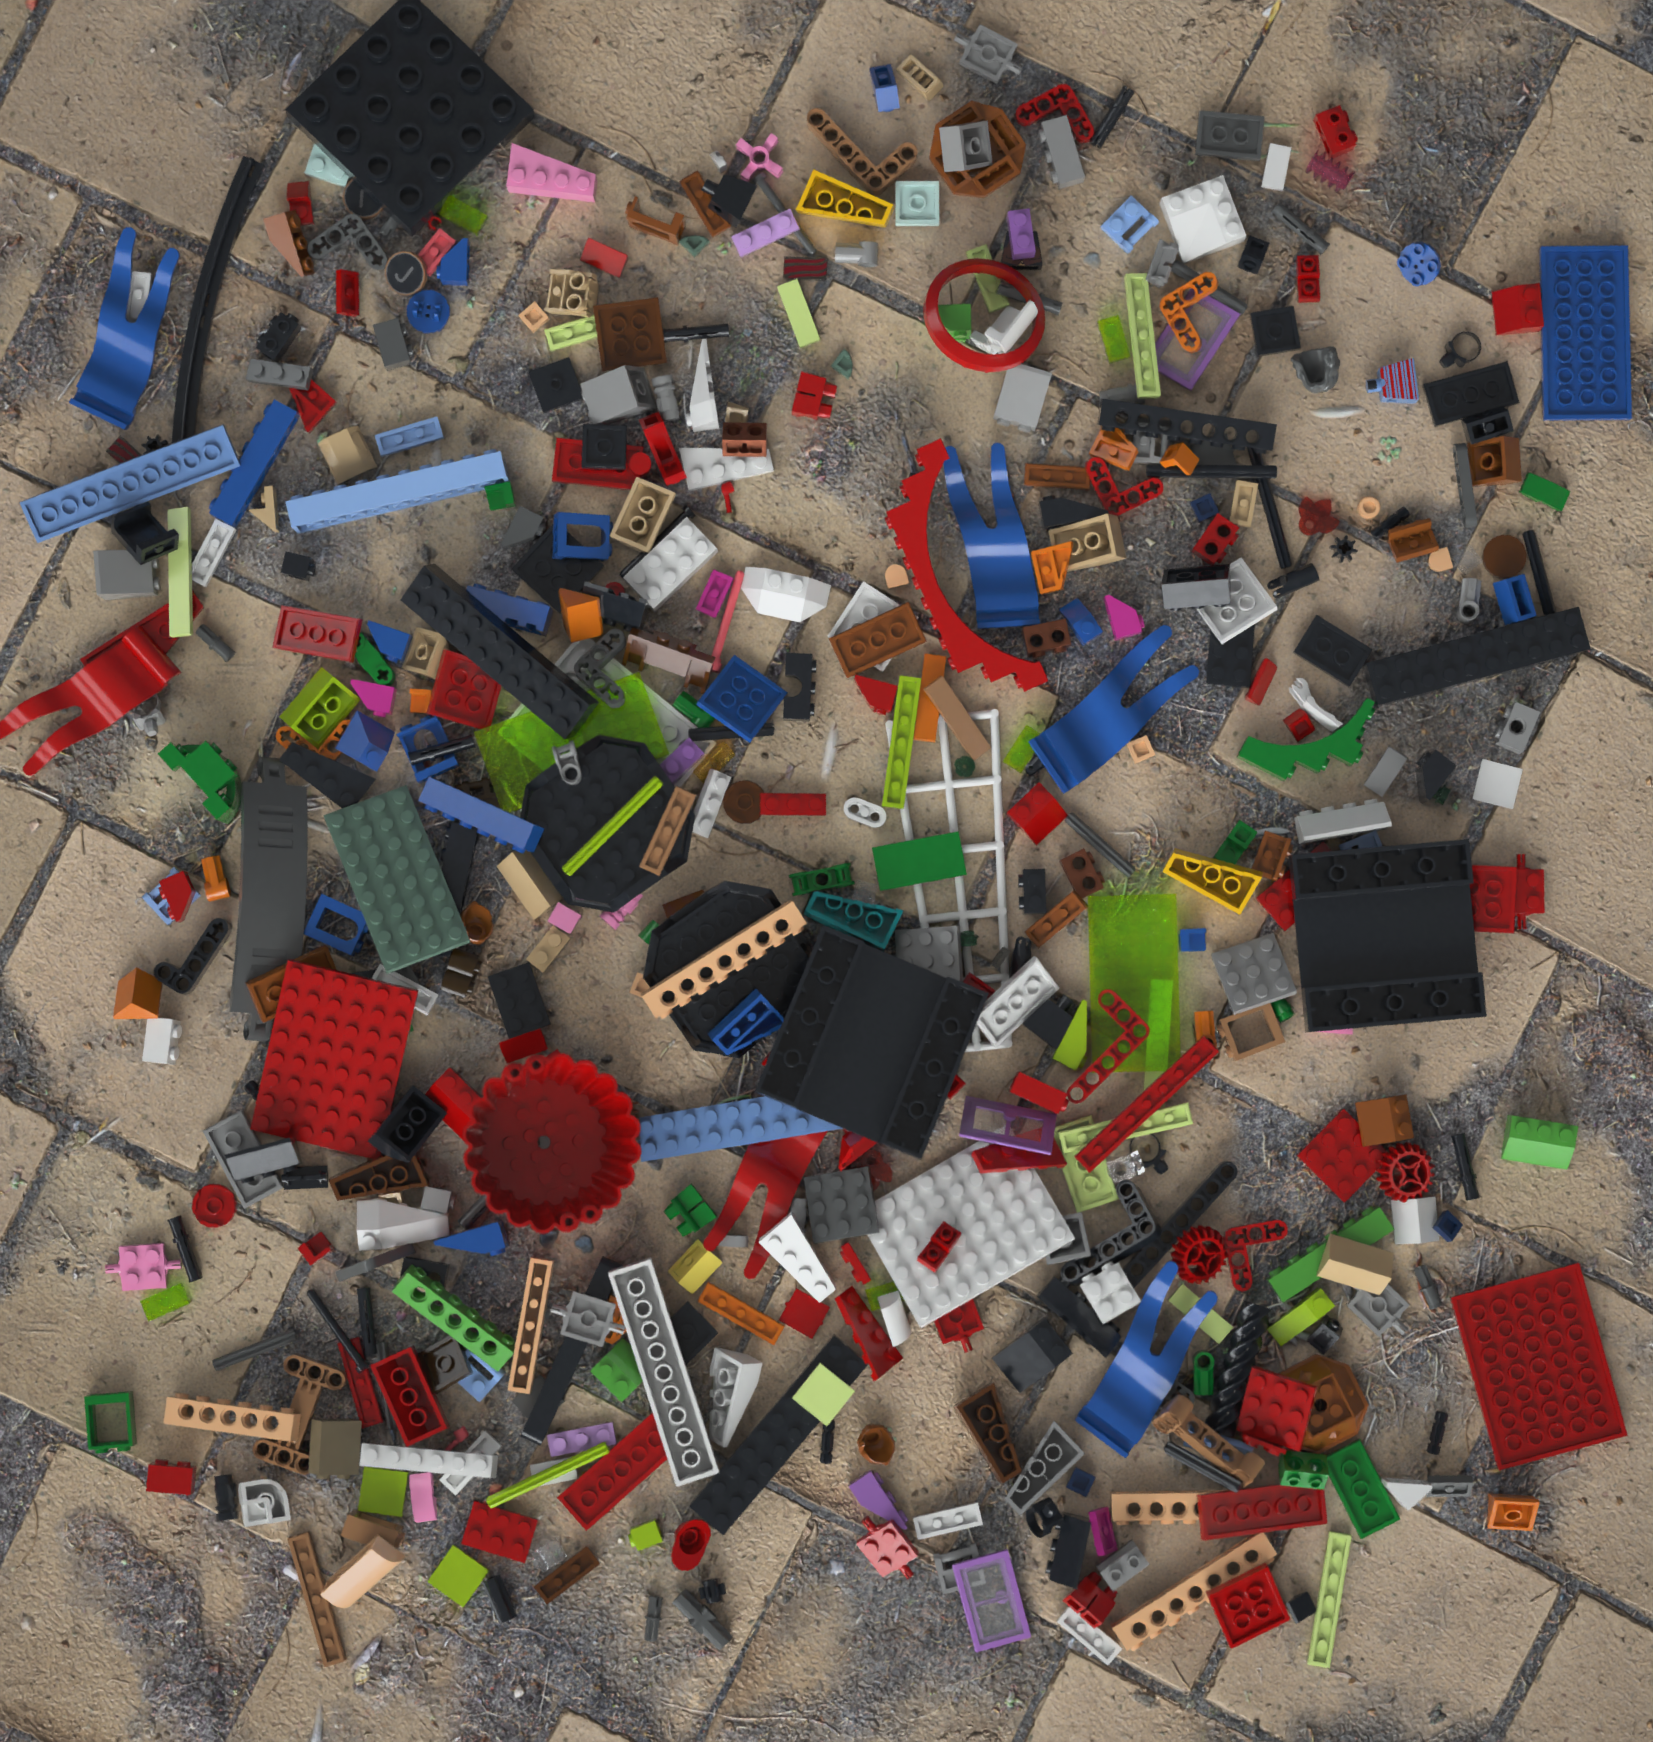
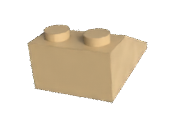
[1049,514,1127,572]

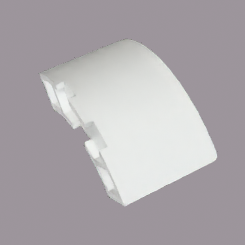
[970,300,1038,354]

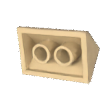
[610,477,676,553]
[497,850,564,920]
[1317,1233,1393,1295]

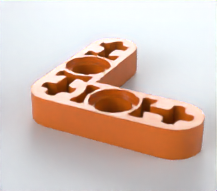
[1160,272,1219,353]
[276,719,351,761]

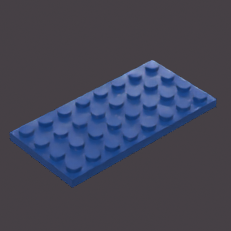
[1539,245,1632,421]

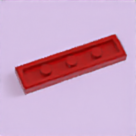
[337,1336,384,1429]

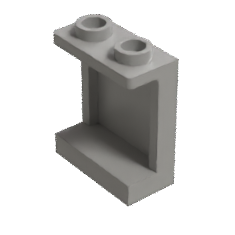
[1096,1540,1150,1591]

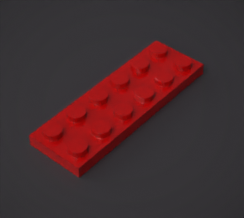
[557,1412,667,1531]
[1197,1484,1328,1541]

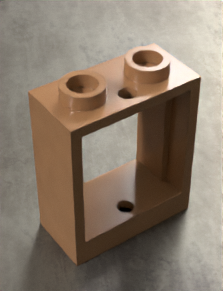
[1216,1003,1285,1061]
[341,1509,406,1549]

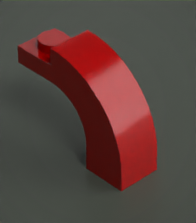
[639,412,687,486]

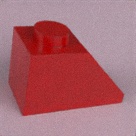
[854,674,898,715]

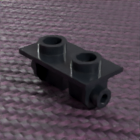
[282,1165,329,1190]

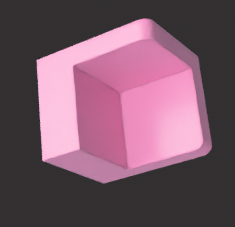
[548,902,582,934]

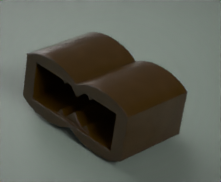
[440,948,483,998]

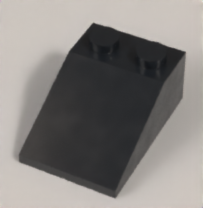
[992,1317,1073,1393]

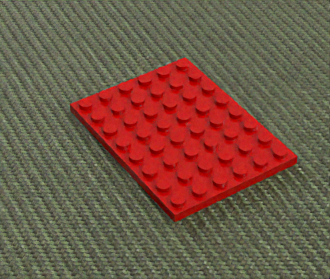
[250,959,419,1159]
[1450,1262,1628,1471]

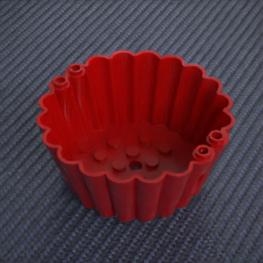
[462,1053,641,1234]

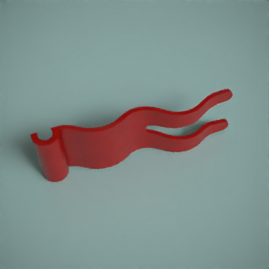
[0,625,181,776]
[703,1131,828,1279]

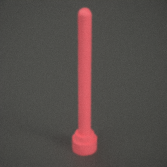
[711,571,744,673]

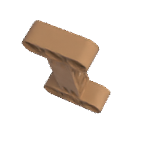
[253,1353,348,1475]
[1152,1395,1265,1489]

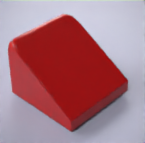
[1283,709,1316,742]

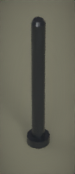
[619,505,696,579]
[307,1289,371,1374]

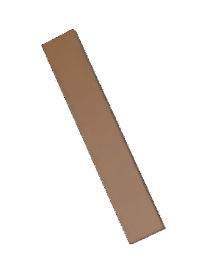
[287,1531,347,1667]

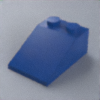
[434,1220,510,1256]

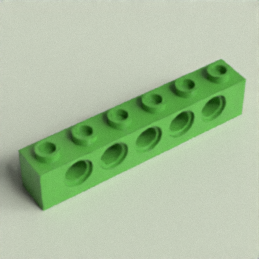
[392,1264,516,1372]

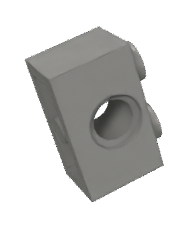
[1494,702,1540,754]

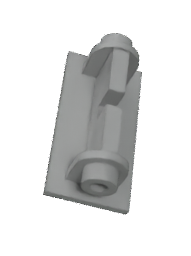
[1145,239,1179,288]

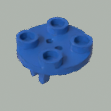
[1397,242,1441,286]
[407,290,450,333]

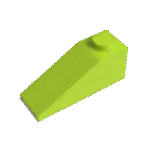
[1051,1000,1088,1071]
[1267,1287,1335,1346]

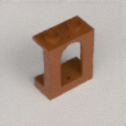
[625,196,686,246]

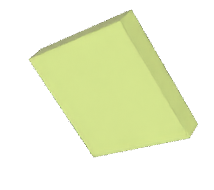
[792,1363,855,1426]

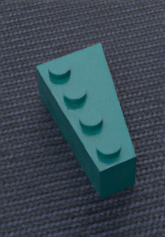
[804,891,904,952]

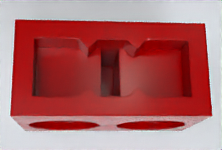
[1191,513,1239,565]

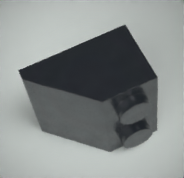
[1415,750,1457,804]

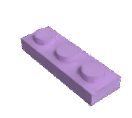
[731,209,800,257]
[547,1422,617,1457]

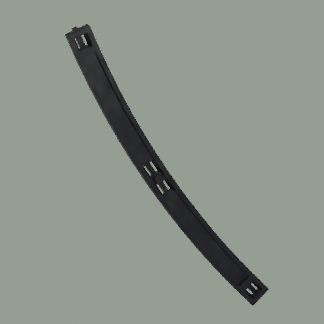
[172,156,265,443]

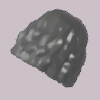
[1290,346,1340,393]

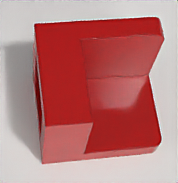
[297,1232,335,1266]

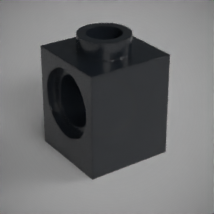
[280,551,316,581]

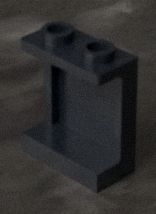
[111,502,179,565]

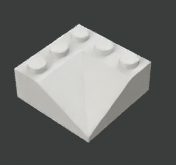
[1159,175,1246,264]

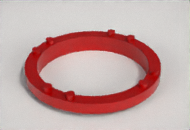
[923,258,1045,373]

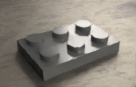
[1195,110,1265,161]

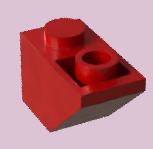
[158,871,196,923]

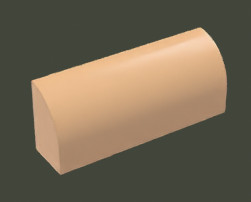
[320,1535,405,1608]

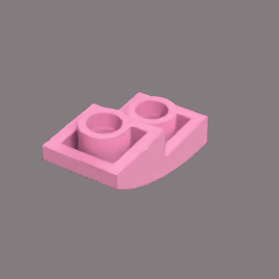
[409,1472,437,1523]

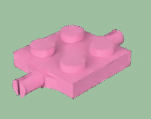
[105,1243,182,1291]

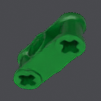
[355,633,395,686]
[788,863,855,897]

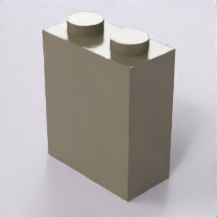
[308,1418,362,1479]

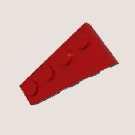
[971,1128,1067,1173]
[835,1286,903,1381]

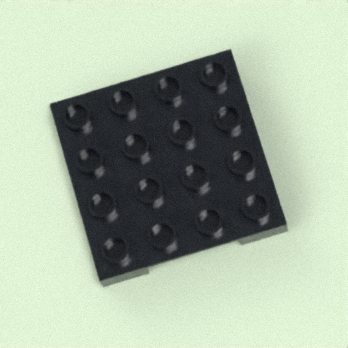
[285,0,535,237]
[1288,839,1487,1033]
[754,925,989,1160]

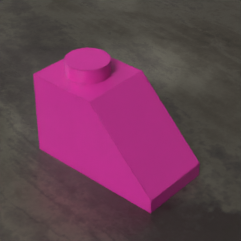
[1103,595,1144,641]
[350,679,397,718]

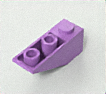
[848,1469,909,1530]

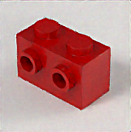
[1313,105,1358,160]
[146,1459,197,1495]

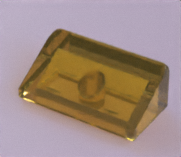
[693,741,735,784]

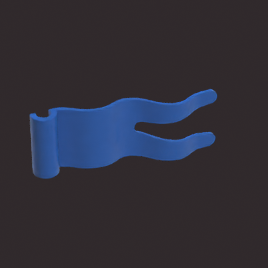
[69,227,180,430]
[943,443,1040,629]
[1028,625,1199,794]
[1075,1261,1218,1459]

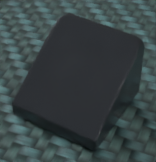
[1286,1592,1317,1624]

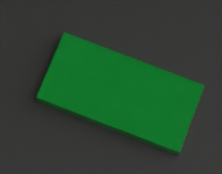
[872,831,967,891]
[1326,1439,1401,1539]

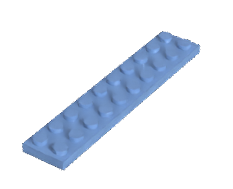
[20,424,241,543]
[638,1096,842,1162]

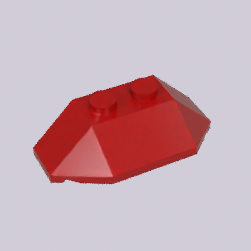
[838,1129,877,1171]

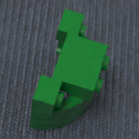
[158,741,242,825]

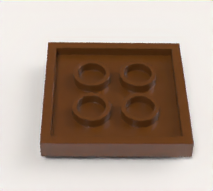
[593,297,667,372]

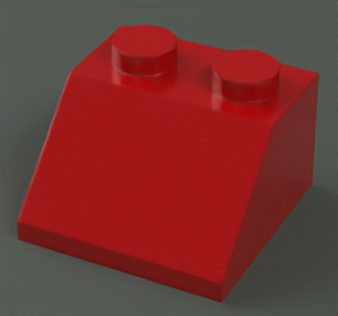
[1491,283,1544,336]
[1006,782,1068,846]

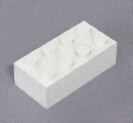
[623,517,718,612]

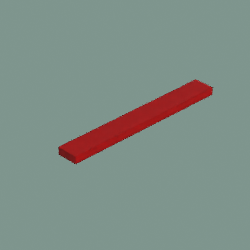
[1074,1035,1219,1173]

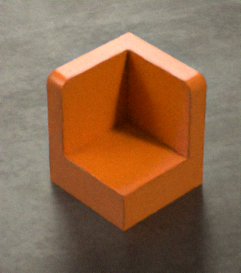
[1160,442,1200,475]
[409,689,432,714]

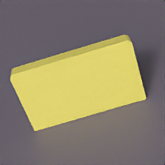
[668,1239,722,1294]

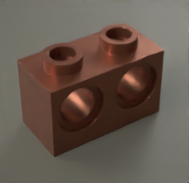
[722,422,767,457]
[1022,619,1071,658]
[1059,848,1105,899]

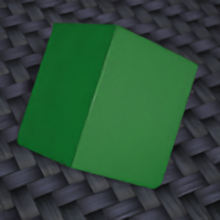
[484,481,516,511]

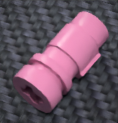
[599,894,643,930]

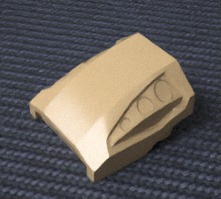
[544,269,599,318]
[318,425,378,485]

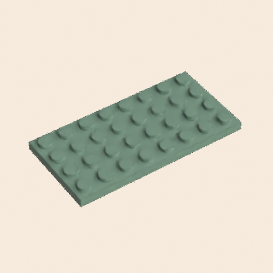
[323,785,470,974]

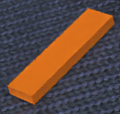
[913,654,946,743]
[697,1281,785,1345]

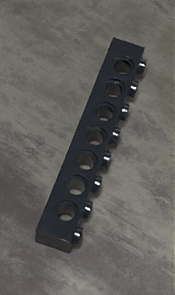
[1097,398,1277,454]

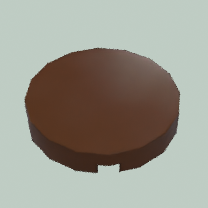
[1482,535,1527,579]
[723,780,764,824]

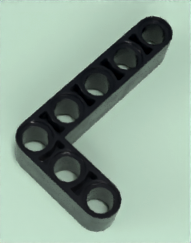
[1060,1180,1161,1286]

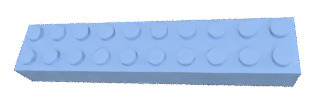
[285,449,510,534]

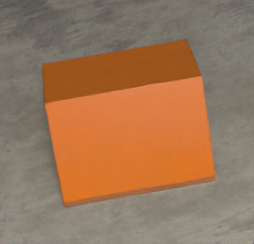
[559,588,603,643]
[113,967,163,1019]
[1487,1493,1540,1531]

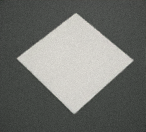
[1473,759,1523,809]

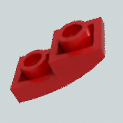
[1296,255,1321,303]
[917,1221,962,1273]

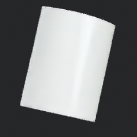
[877,1290,911,1347]

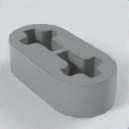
[707,1234,749,1247]

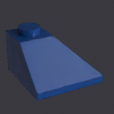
[335,710,395,772]

